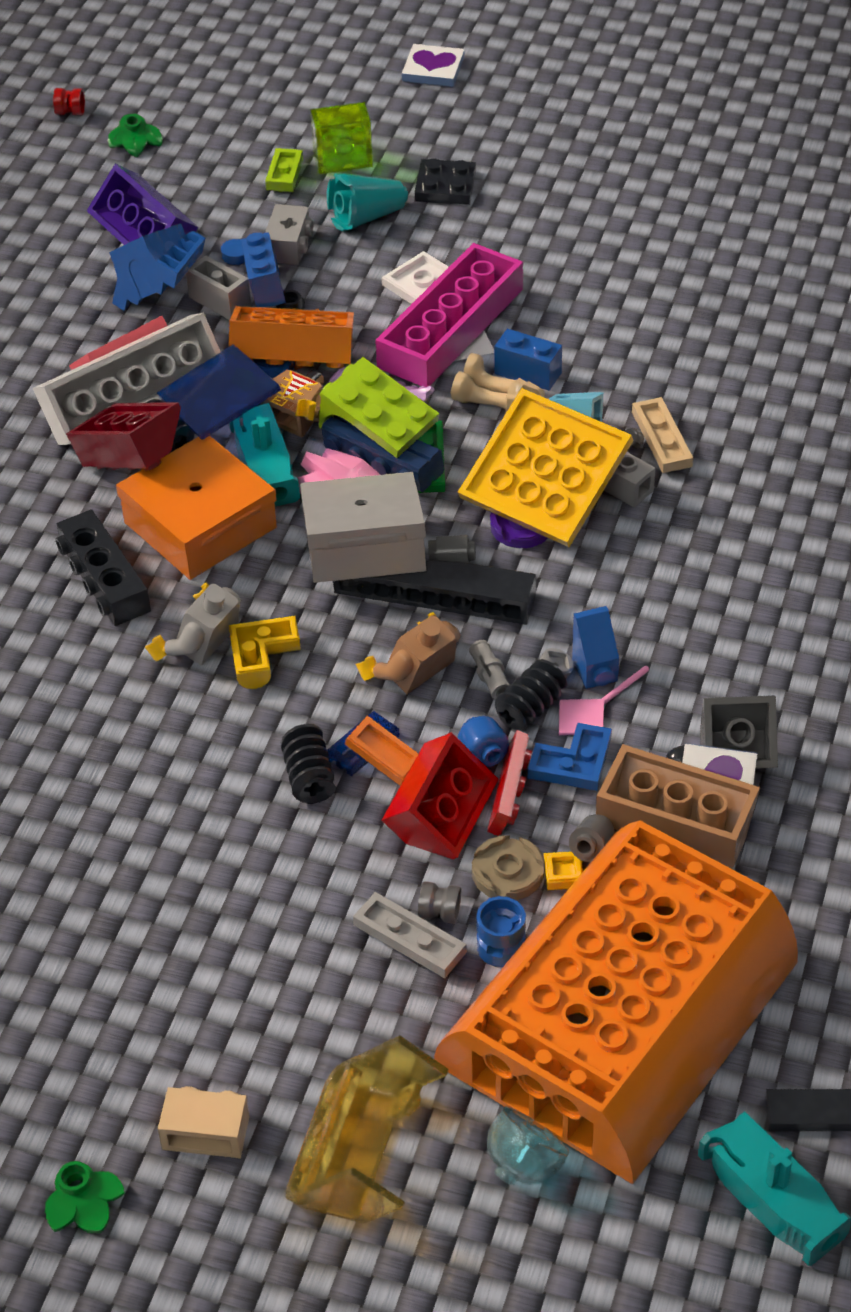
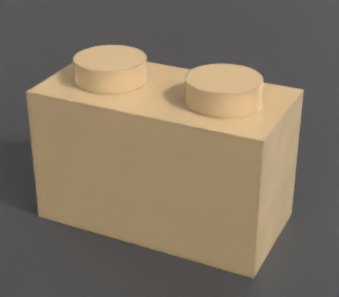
[158,1087,250,1158]

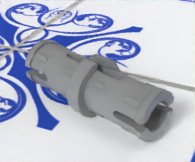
[469,640,510,699]

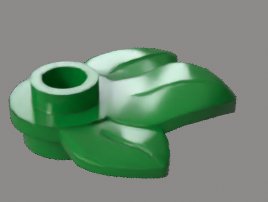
[108,113,163,158]
[45,1161,125,1233]

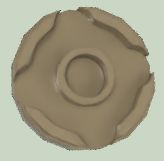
[472,835,544,900]

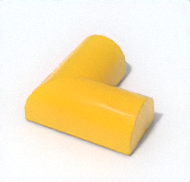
[228,616,301,689]

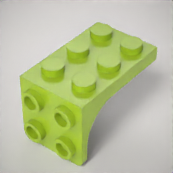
[319,357,439,458]

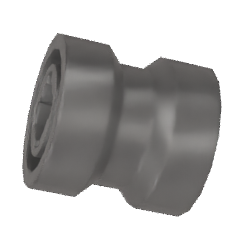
[418,881,462,924]

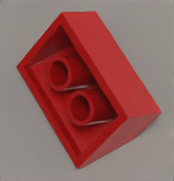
[381,732,498,859]

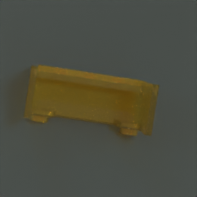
[285,1035,449,1223]

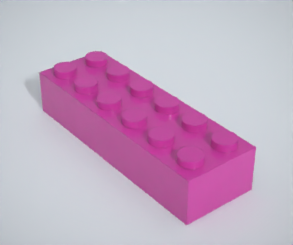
[375,243,523,387]

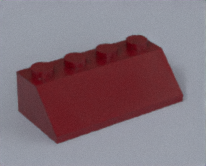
[66,402,181,471]

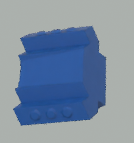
[109,224,206,311]

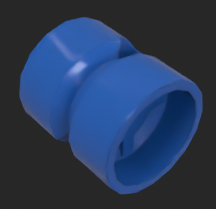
[476,896,526,967]

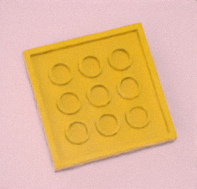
[457,388,633,547]

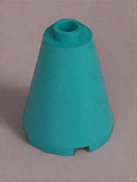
[326,173,408,231]

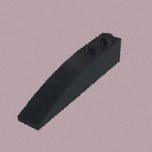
[333,561,536,625]

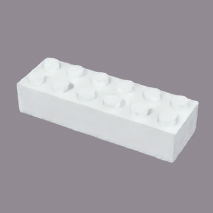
[33,313,228,445]

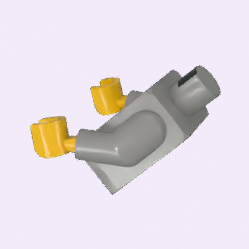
[145,583,240,666]

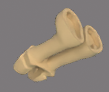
[451,353,545,413]

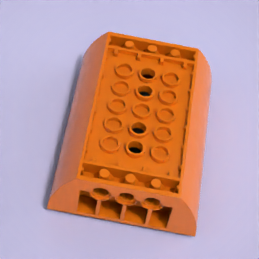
[434,820,798,1184]

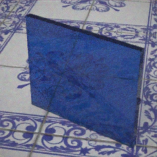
[156,344,281,440]

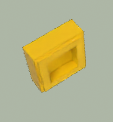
[544,851,583,890]

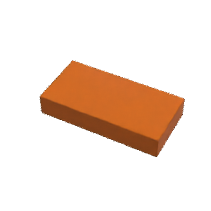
[345,715,419,786]

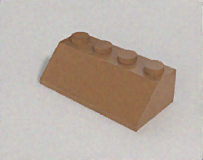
[596,744,760,868]

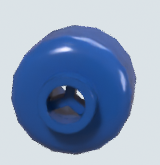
[458,716,509,768]

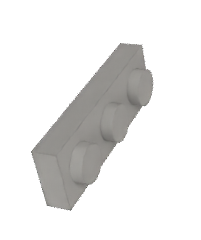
[353,892,467,978]

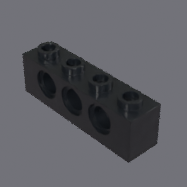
[55,509,151,627]

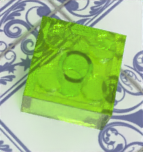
[310,102,373,174]

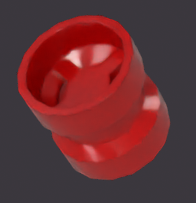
[53,88,85,116]

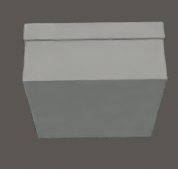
[300,472,426,583]

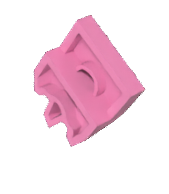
[297,448,380,494]

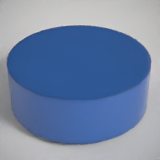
[221,239,245,265]

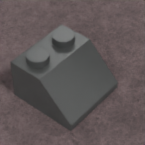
[700,695,778,768]

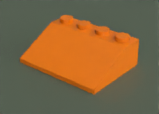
[228,306,354,368]

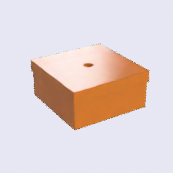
[116,433,277,580]

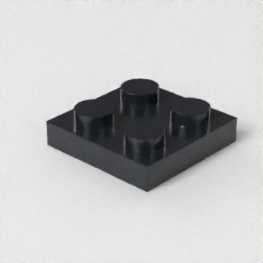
[414,159,476,205]

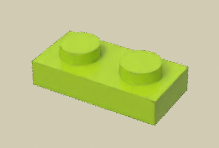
[265,148,303,192]

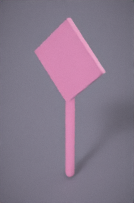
[559,666,649,736]

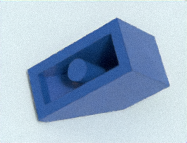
[572,606,619,689]

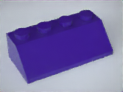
[87,163,199,245]

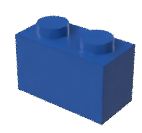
[494,329,562,391]

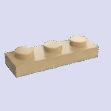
[632,397,693,473]

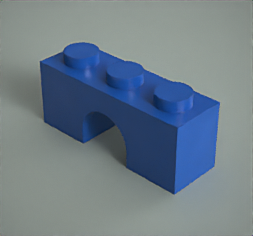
[241,232,286,308]

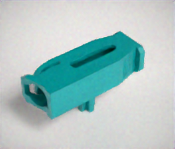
[227,403,300,507]
[698,1111,851,1266]

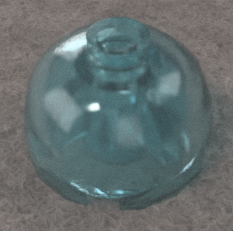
[486,1106,569,1185]

